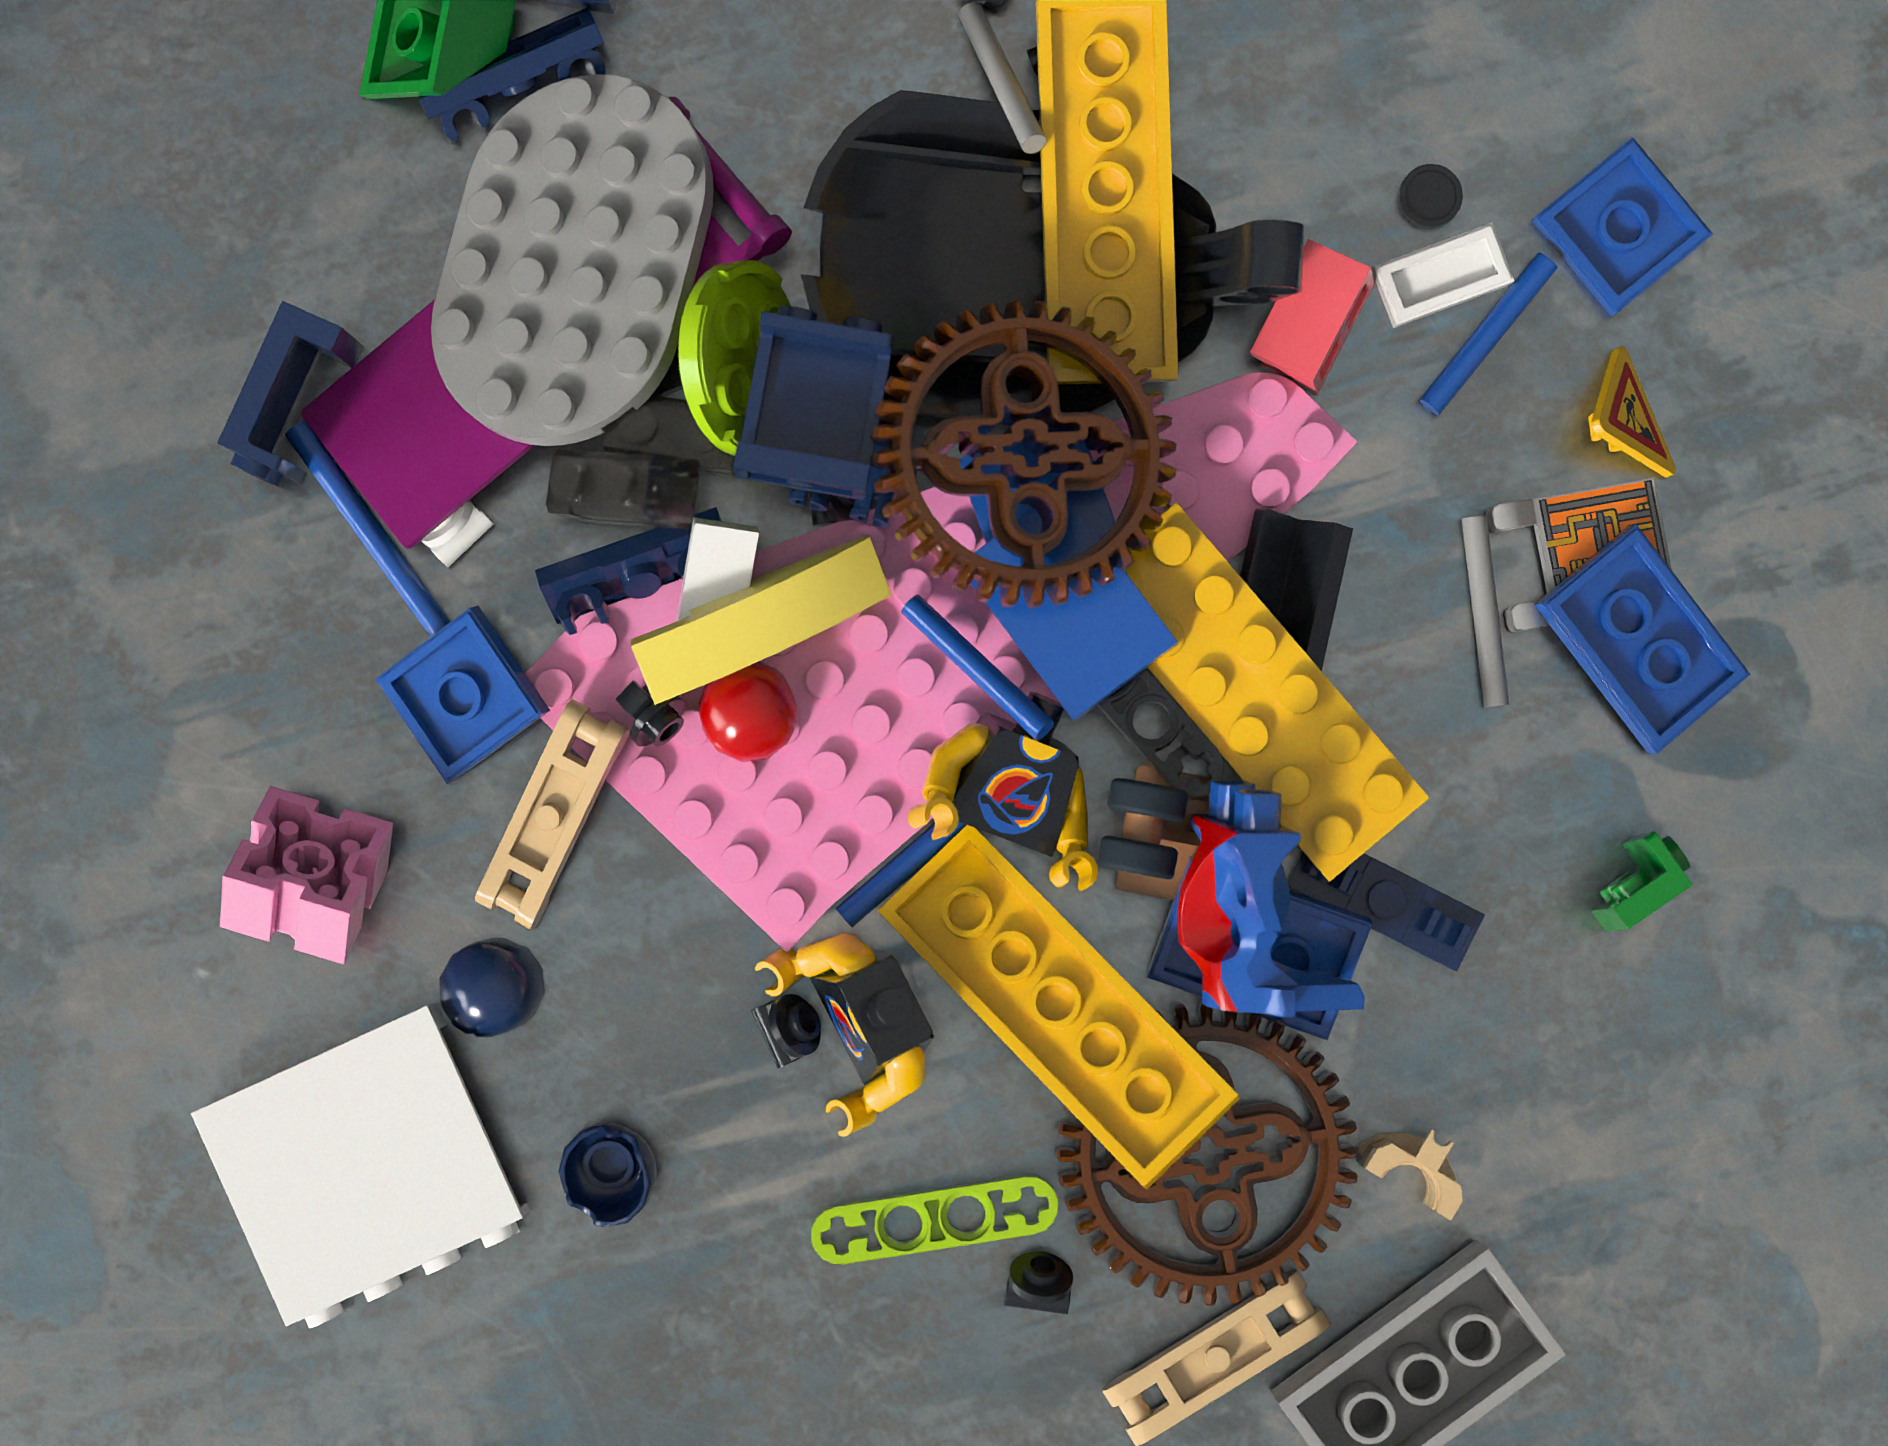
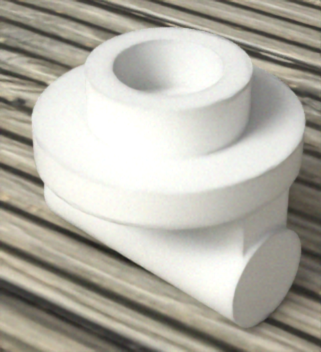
[421,500,494,568]

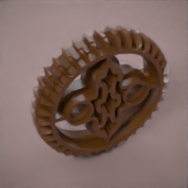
[870,299,1177,609]
[1056,1001,1359,1306]

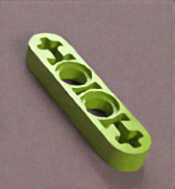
[811,1174,1058,1264]

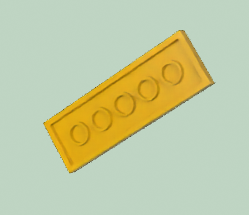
[1036,0,1178,385]
[1124,502,1430,882]
[878,825,1240,1190]

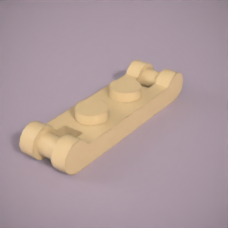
[475,699,630,931]
[1101,1269,1331,1446]

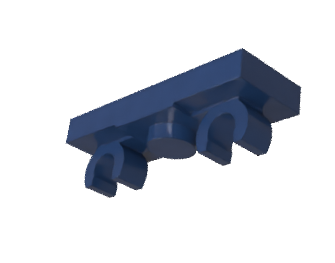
[419,7,606,141]
[535,507,722,635]
[1287,849,1485,972]

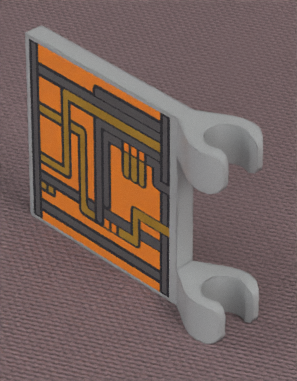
[1485,477,1672,632]

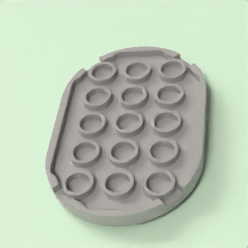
[431,74,714,446]

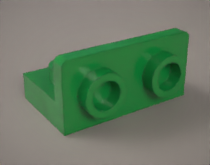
[1591,831,1693,932]

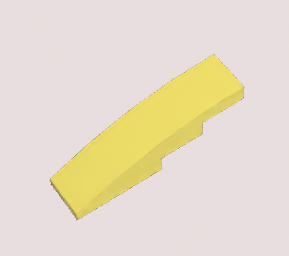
[630,534,892,705]

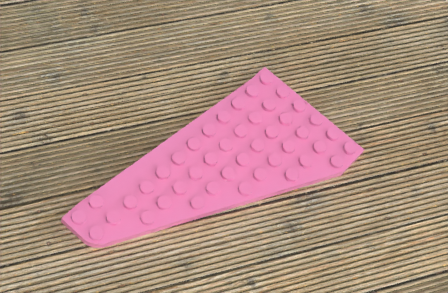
[525,372,1358,952]

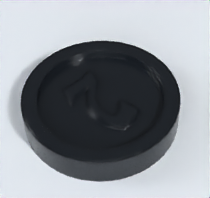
[1398,164,1463,229]

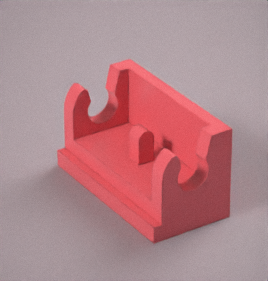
[1250,239,1375,396]

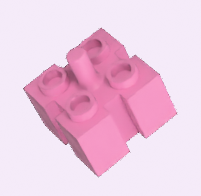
[220,786,393,964]

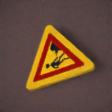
[1588,346,1676,478]

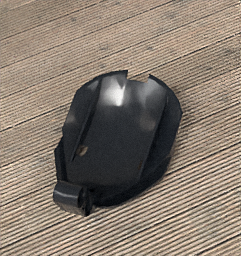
[801,90,1304,425]

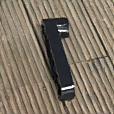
[1097,669,1225,801]

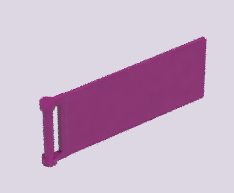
[301,97,792,549]

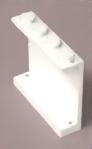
[191,1002,531,1328]

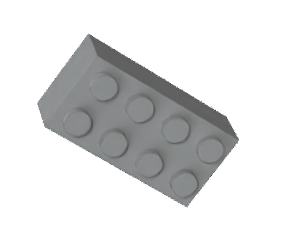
[1271,1240,1566,1446]

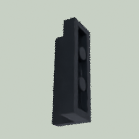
[1240,508,1353,671]

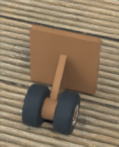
[1097,765,1227,900]

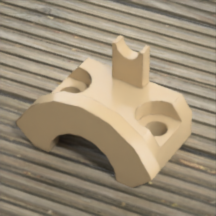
[1357,1129,1463,1221]

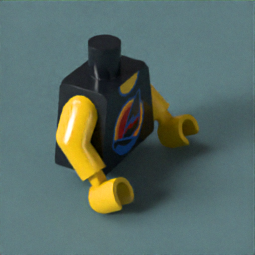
[907,691,1098,892]
[755,933,934,1137]

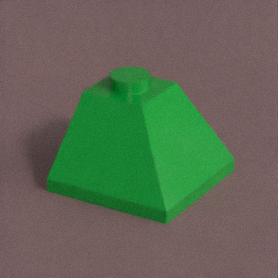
[359,0,516,99]

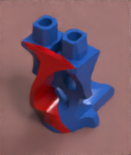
[1177,781,1365,1017]

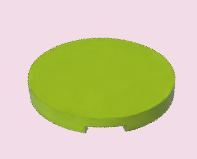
[679,260,791,455]

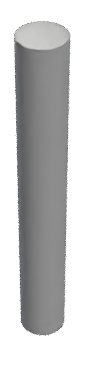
[958,2,1046,154]
[1462,516,1510,708]

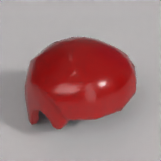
[698,661,798,762]

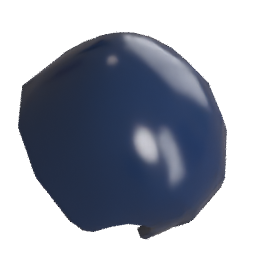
[439,938,544,1037]
[558,1122,657,1227]

